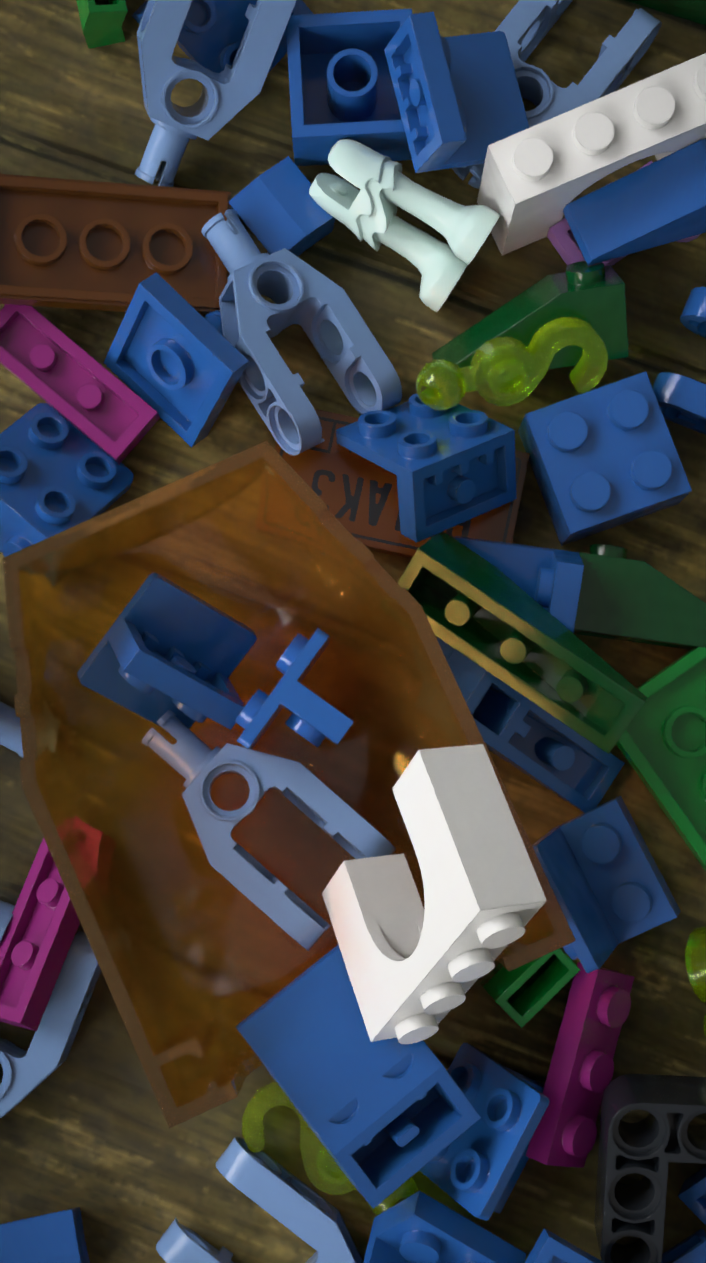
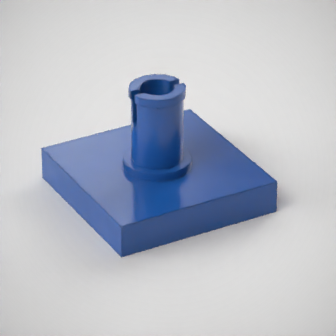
[103,272,249,448]

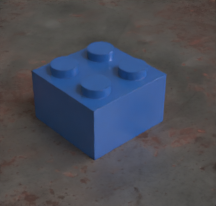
[286,9,412,166]
[518,371,692,546]

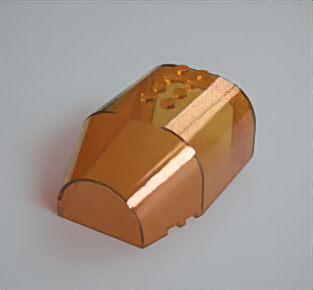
[3,441,576,1128]

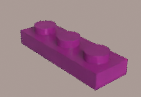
[0,304,160,465]
[0,826,110,1031]
[526,962,634,1168]

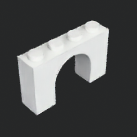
[477,53,706,256]
[322,744,547,1044]

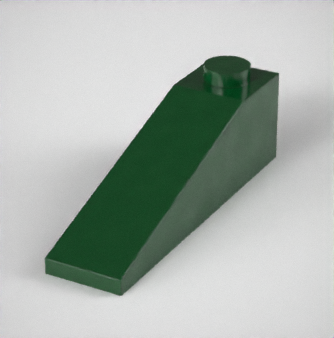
[386,531,648,754]

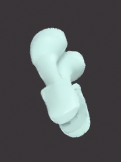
[309,139,500,312]

